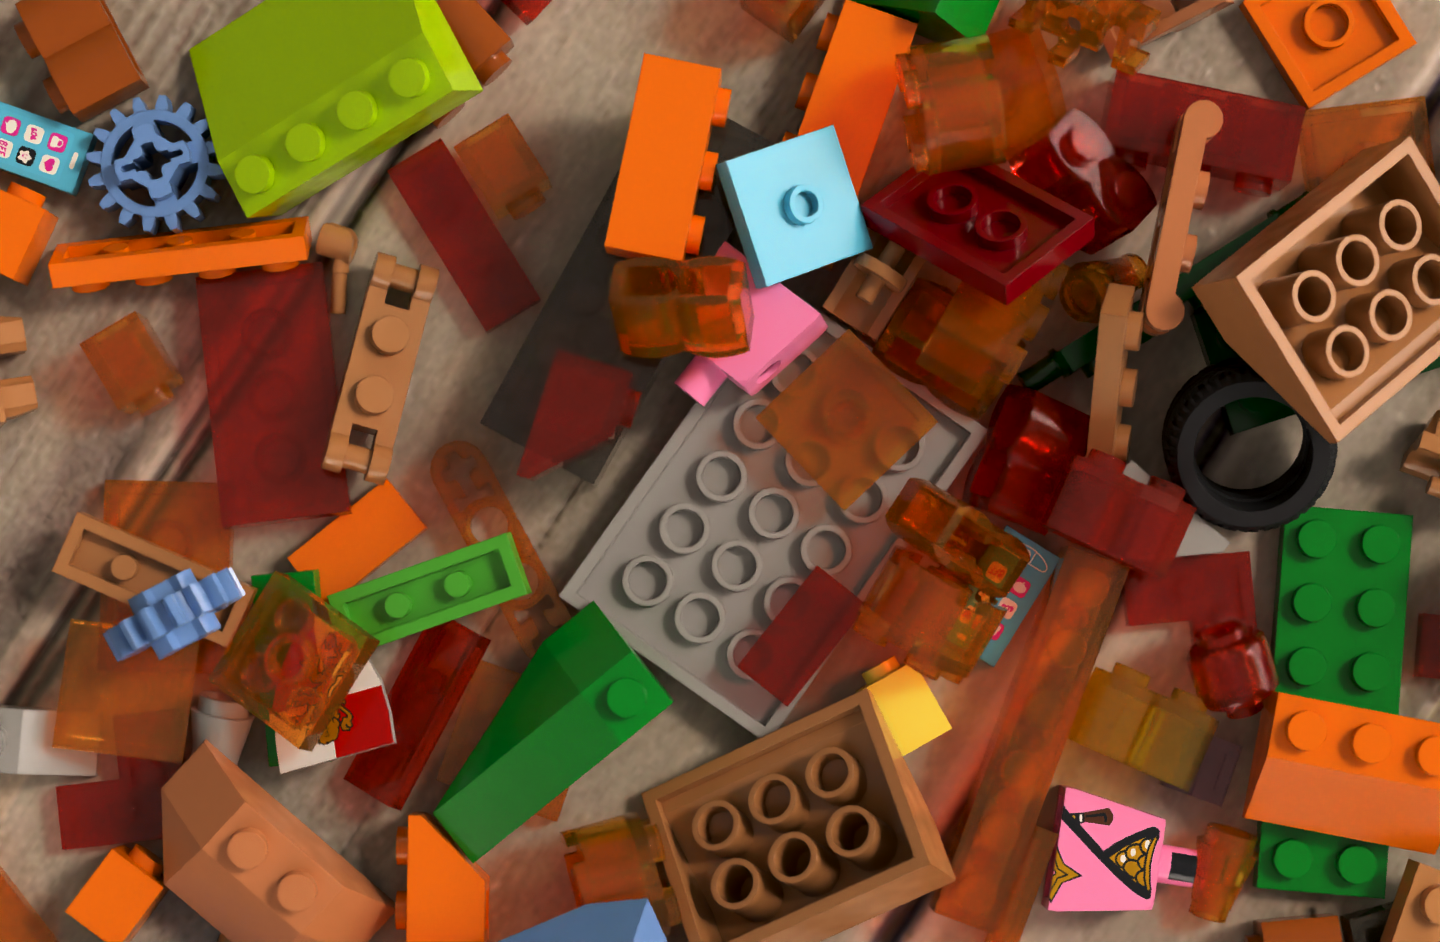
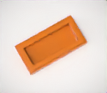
[287,478,428,608]

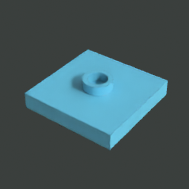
[716,125,873,289]

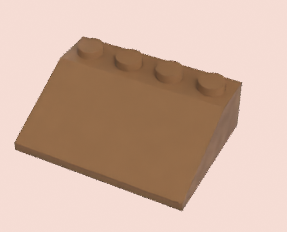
[1192,136,1440,444]
[641,688,956,942]

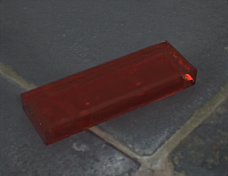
[387,138,542,334]
[343,620,491,811]

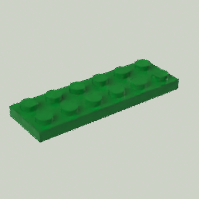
[1252,507,1413,899]

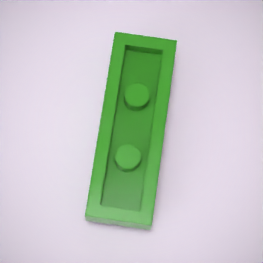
[327,532,532,651]

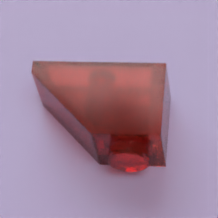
[516,349,642,482]

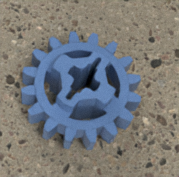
[86,95,226,235]
[103,567,246,662]

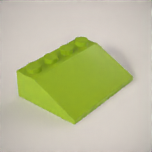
[189,0,484,218]

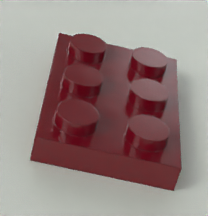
[861,140,1095,306]

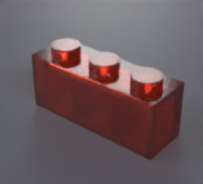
[1095,69,1306,197]

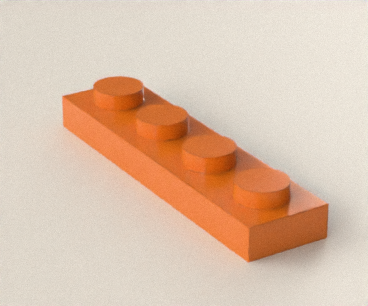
[48,216,312,293]

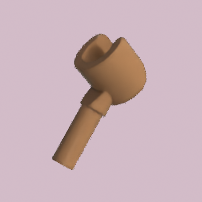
[316,222,359,314]

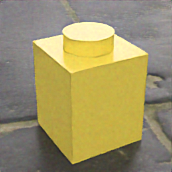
[855,655,952,756]

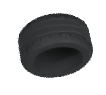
[1162,357,1338,532]

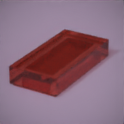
[737,565,868,707]

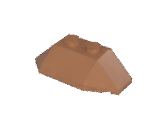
[161,739,395,942]

